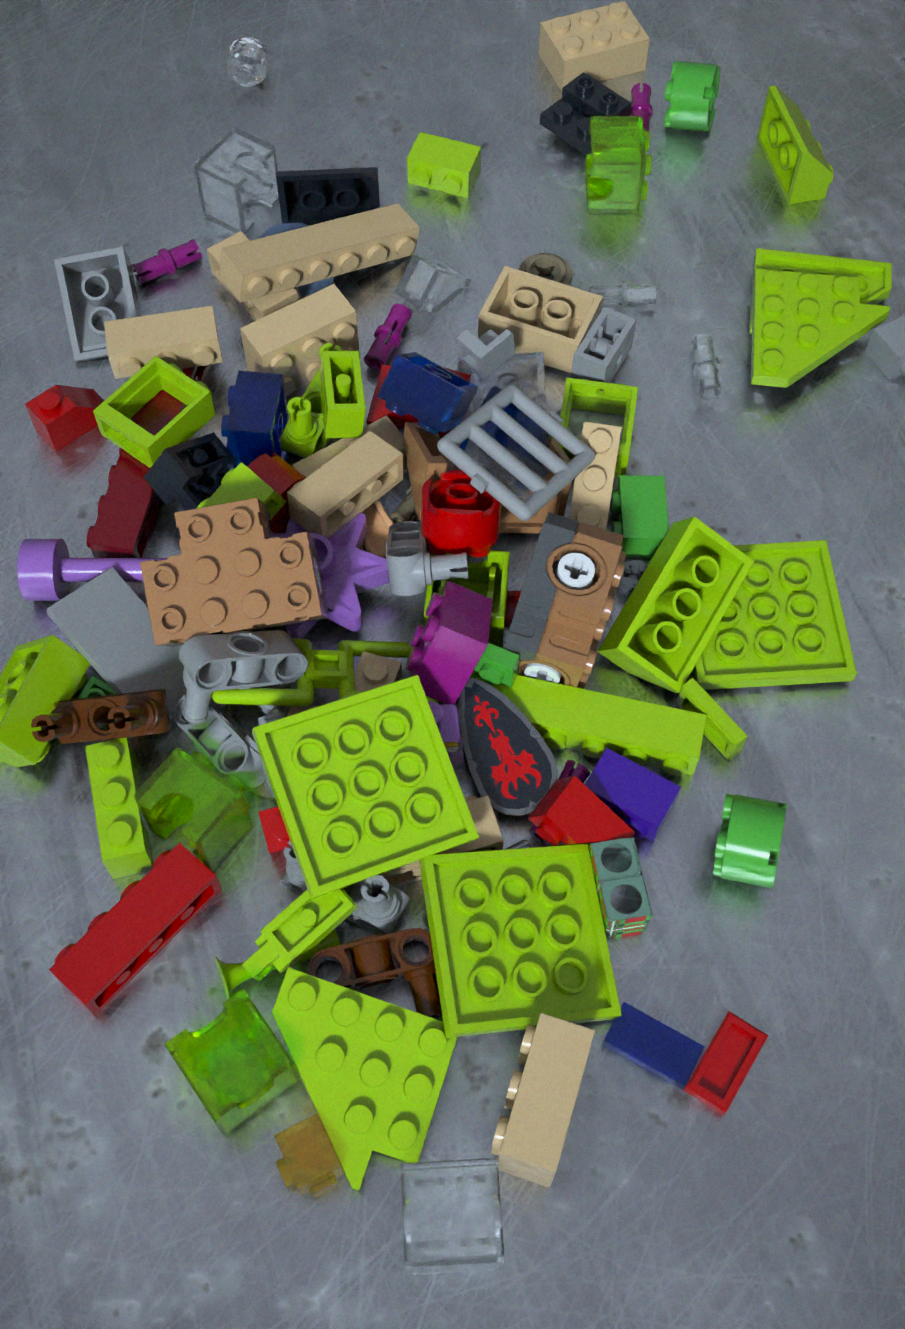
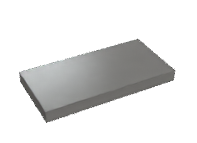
[47,567,186,719]

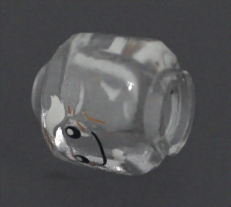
[227,37,269,87]

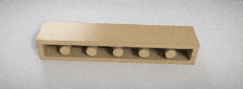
[219,203,420,303]

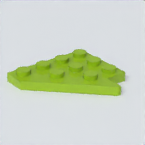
[749,248,892,334]
[751,269,890,388]
[272,967,457,1191]

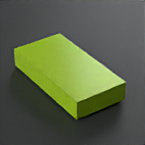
[677,678,748,761]

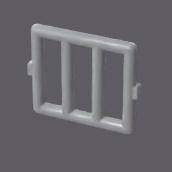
[437,385,595,521]

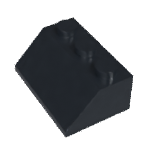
[276,167,380,226]

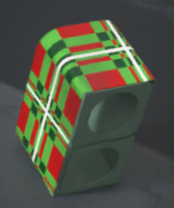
[589,837,652,939]

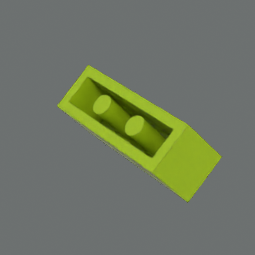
[85,737,154,879]

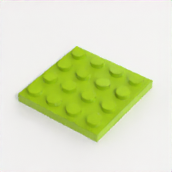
[693,540,857,690]
[252,675,479,900]
[419,844,622,1038]

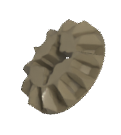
[519,253,572,285]

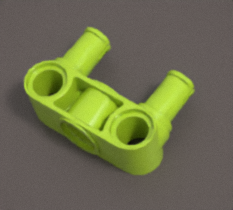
[280,343,342,458]

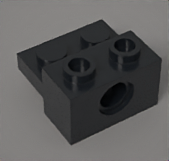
[540,72,631,155]
[144,432,237,511]

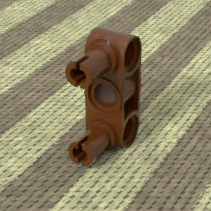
[31,689,171,744]
[308,928,442,1018]

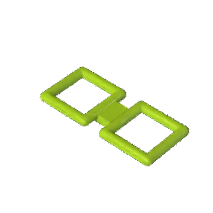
[212,638,439,706]

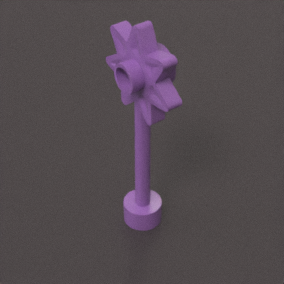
[17,513,389,639]

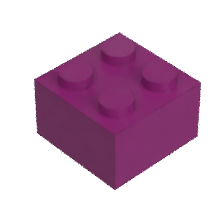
[405,581,493,705]

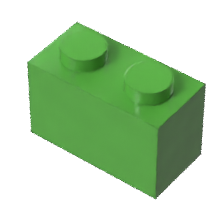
[610,475,669,559]

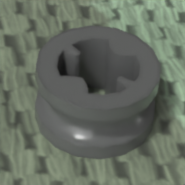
[617,560,648,598]

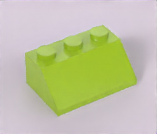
[757,85,833,205]
[0,635,90,768]

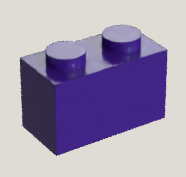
[584,748,681,843]

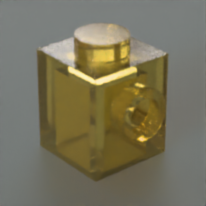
[274,1113,344,1197]

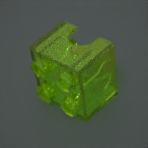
[585,116,652,214]
[134,747,253,873]
[164,989,301,1135]

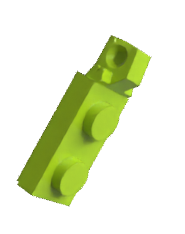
[242,888,359,981]

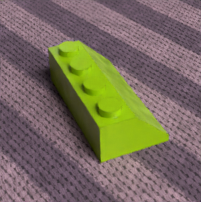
[597,516,754,693]

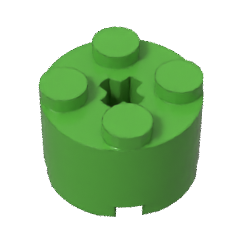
[664,61,720,132]
[713,794,787,889]

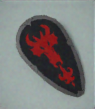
[458,678,558,816]

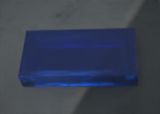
[602,1002,705,1090]

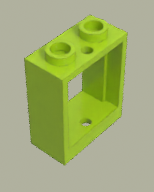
[93,356,216,468]
[556,377,638,477]

